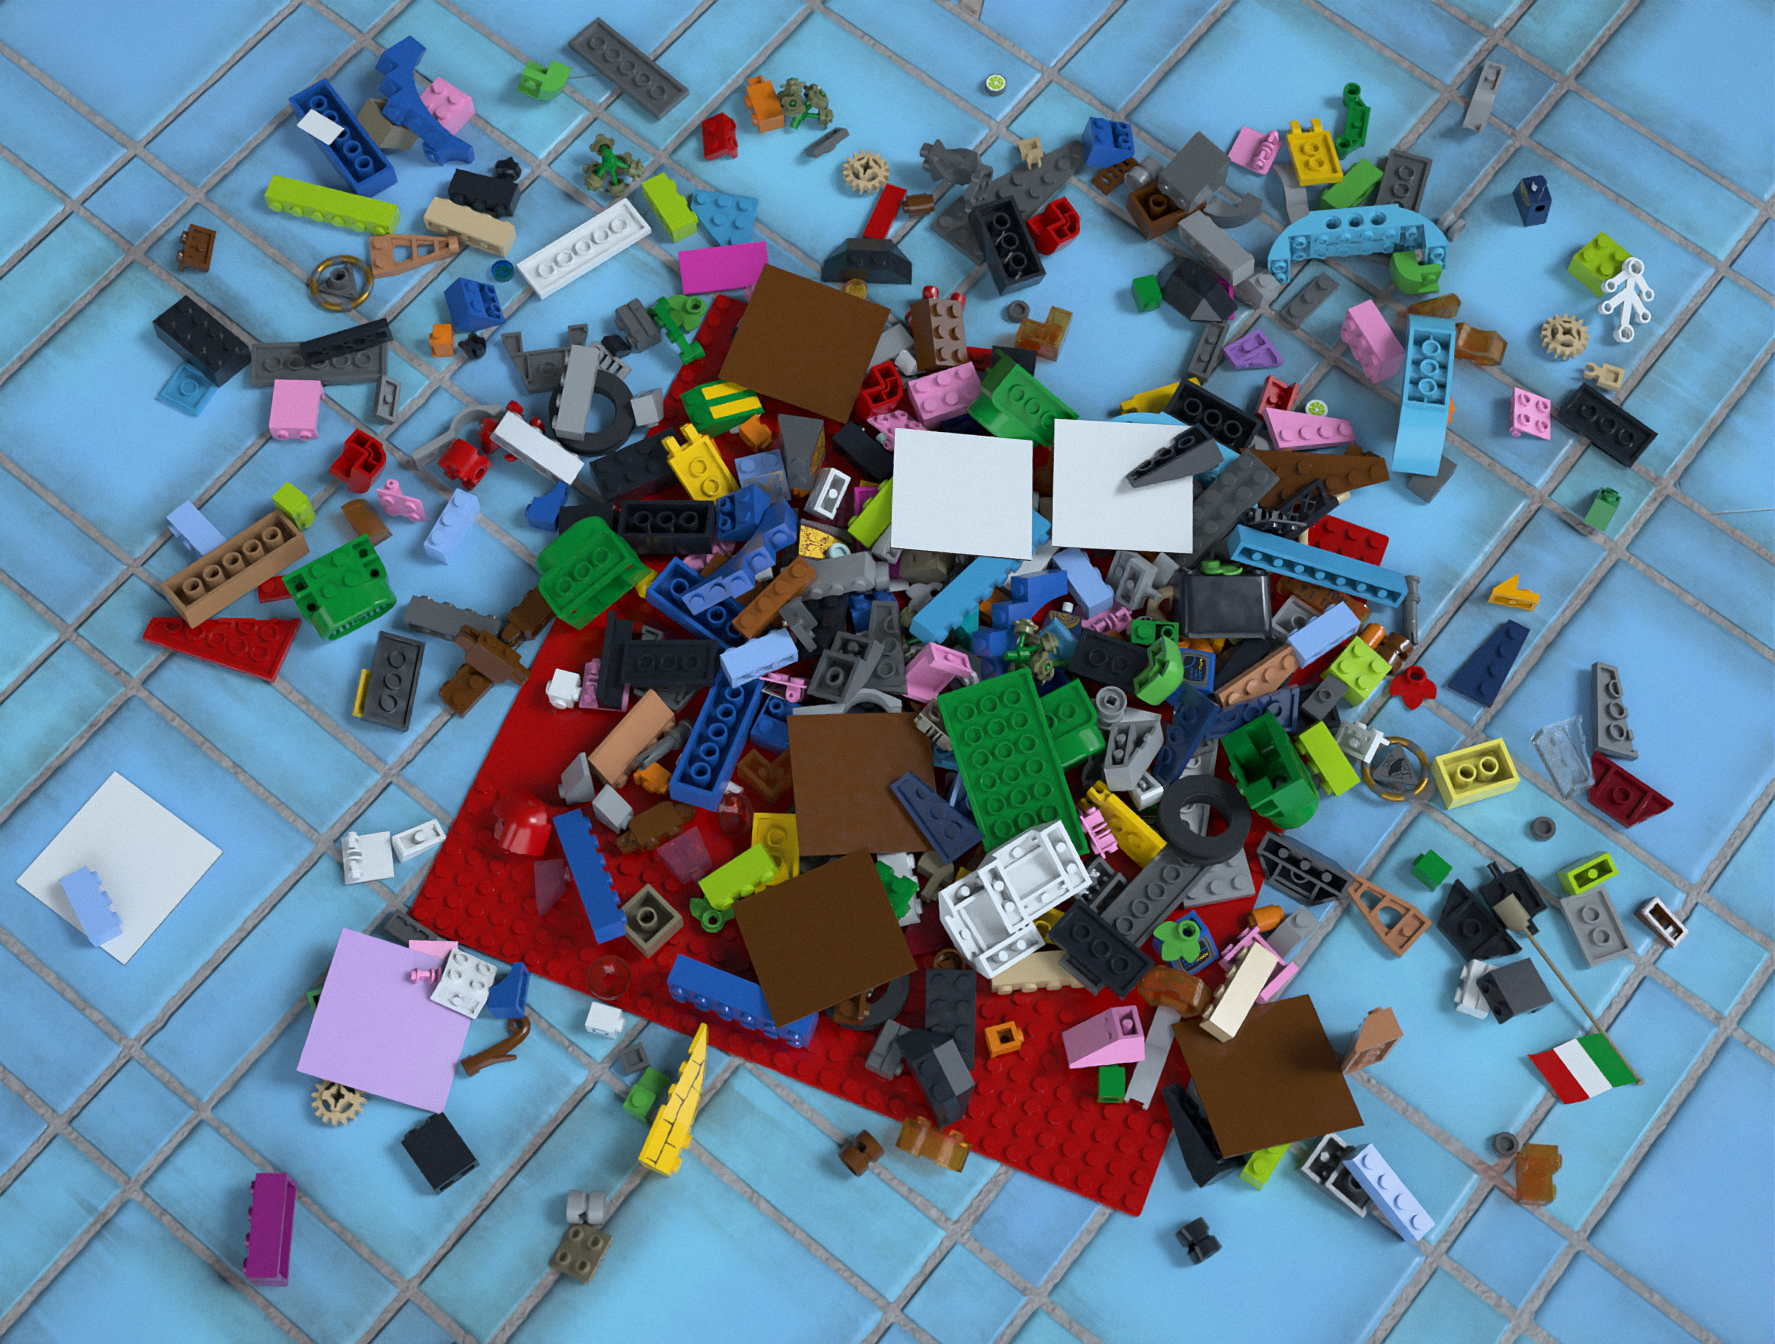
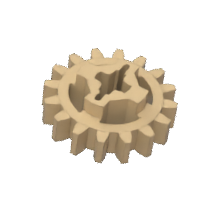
[843,150,890,195]
[1539,313,1590,360]
[311,1079,368,1127]

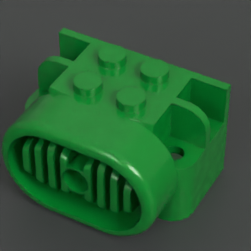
[966,348,1080,452]
[535,516,652,630]
[282,533,397,641]
[1040,678,1107,773]
[1220,711,1320,830]

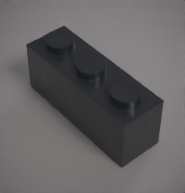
[448,168,521,217]
[832,420,894,485]

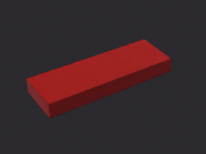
[863,183,907,239]

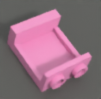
[269,379,325,441]
[903,642,972,704]
[1218,926,1299,1005]

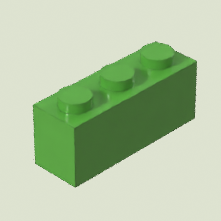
[1318,158,1383,210]

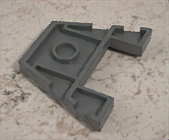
[501,323,589,394]
[634,625,722,714]

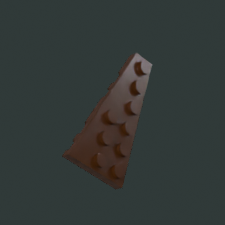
[1238,448,1390,511]

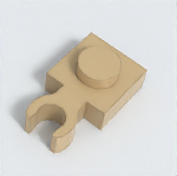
[1018,136,1043,169]
[1582,362,1625,393]

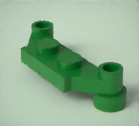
[1334,82,1371,160]
[646,296,706,366]

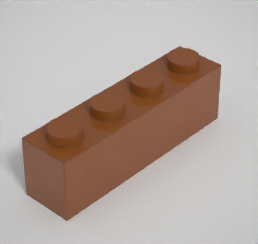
[732,555,818,641]

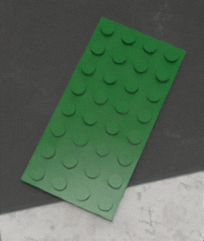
[936,666,1090,856]

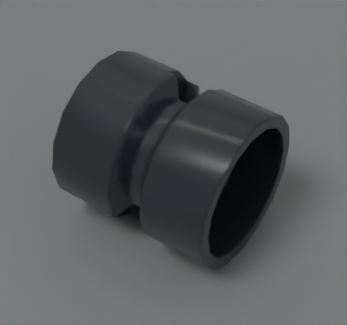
[1175,1217,1222,1266]

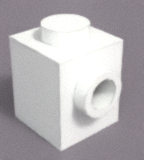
[546,669,582,709]

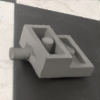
[1104,550,1162,611]

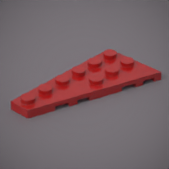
[142,617,302,683]

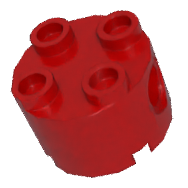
[437,438,492,491]

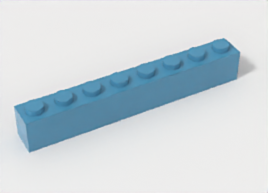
[909,509,1052,645]
[1227,524,1408,608]

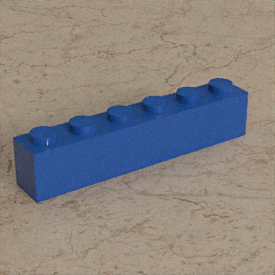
[552,808,628,944]

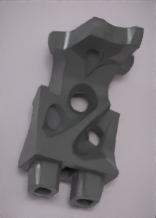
[919,139,994,215]

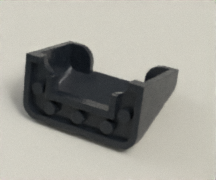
[1170,566,1272,638]

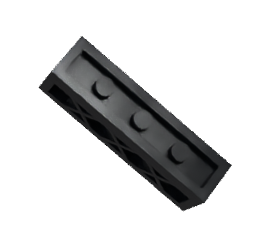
[299,317,393,366]
[1266,477,1340,540]
[596,610,634,710]

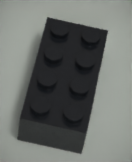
[967,195,1046,296]
[152,295,251,388]
[1163,377,1263,454]
[589,427,682,509]
[617,500,716,554]

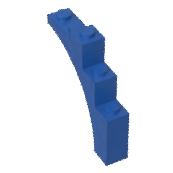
[375,35,450,151]
[681,499,797,615]
[972,569,1068,681]

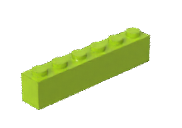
[264,174,401,236]

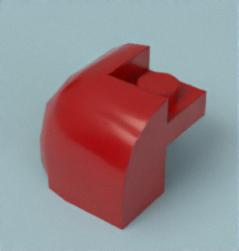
[1025,196,1081,256]
[855,360,904,420]
[329,428,387,494]
[492,792,551,856]

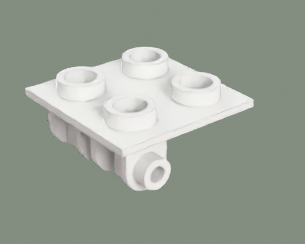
[341,831,394,885]

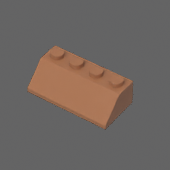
[587,688,676,790]
[1340,1007,1403,1075]

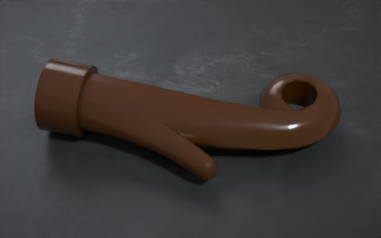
[460,1015,531,1078]

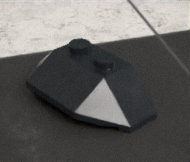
[824,238,912,285]
[1159,257,1238,323]
[1256,830,1354,906]
[895,1028,975,1130]

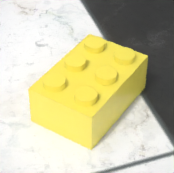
[1430,738,1520,810]

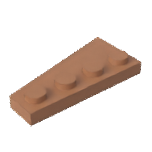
[1213,643,1299,708]

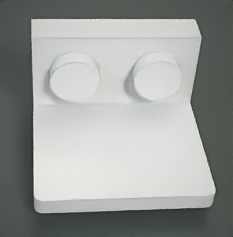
[430,948,498,1019]

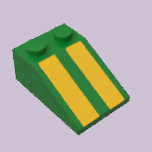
[680,379,764,438]

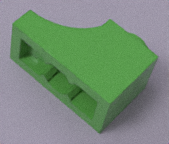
[623,1067,671,1124]

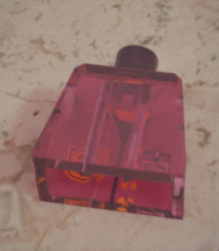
[656,826,712,889]

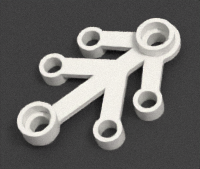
[1598,257,1654,343]

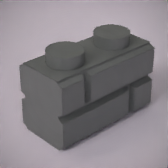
[614,298,662,353]
[865,1019,911,1080]

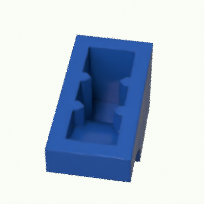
[422,133,475,166]
[525,481,570,533]
[486,962,531,1019]

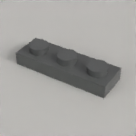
[1279,272,1340,330]
[1186,322,1230,383]

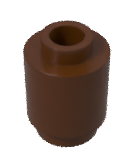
[902,193,935,218]

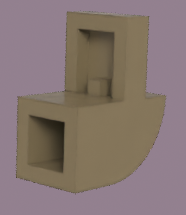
[917,851,954,904]

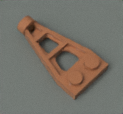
[369,234,460,279]
[1346,869,1433,959]

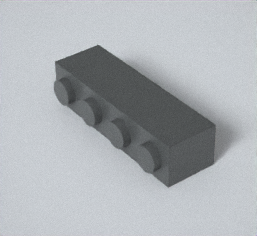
[403,595,504,643]

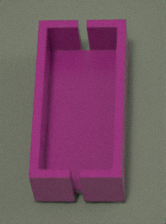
[243,1173,297,1286]

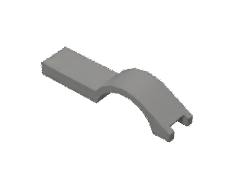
[1462,60,1507,134]
[1271,161,1309,226]
[410,404,504,470]
[793,688,902,715]
[1123,997,1185,1110]

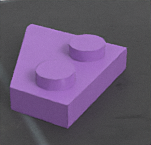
[1222,328,1284,369]

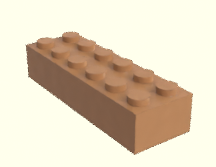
[160,508,310,629]

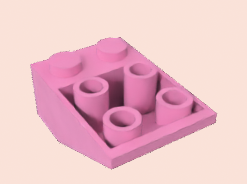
[1062,1005,1145,1068]

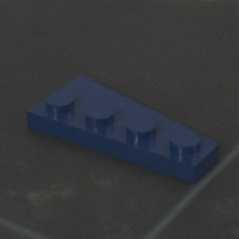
[1448,619,1531,708]
[1152,682,1221,788]
[1204,684,1300,739]
[890,771,986,866]

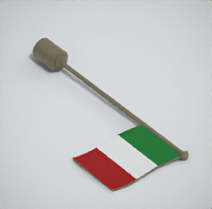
[1493,893,1645,1104]

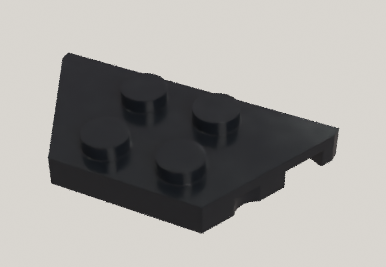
[1436,878,1523,963]

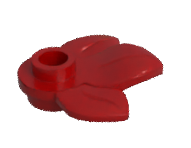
[1389,665,1437,711]

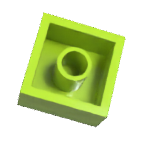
[1567,231,1633,298]
[1320,636,1392,707]

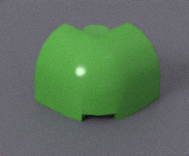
[517,60,572,101]
[1389,251,1442,295]
[1133,635,1184,705]

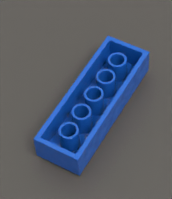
[288,78,398,198]
[646,556,774,677]
[669,667,766,812]
[667,954,819,1048]

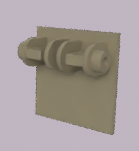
[913,698,953,752]
[549,1223,613,1285]

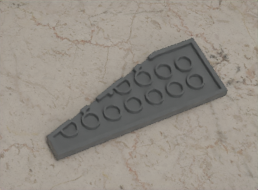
[930,140,1085,267]

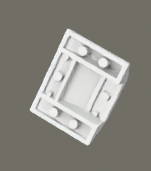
[976,819,1092,934]
[938,870,1045,979]

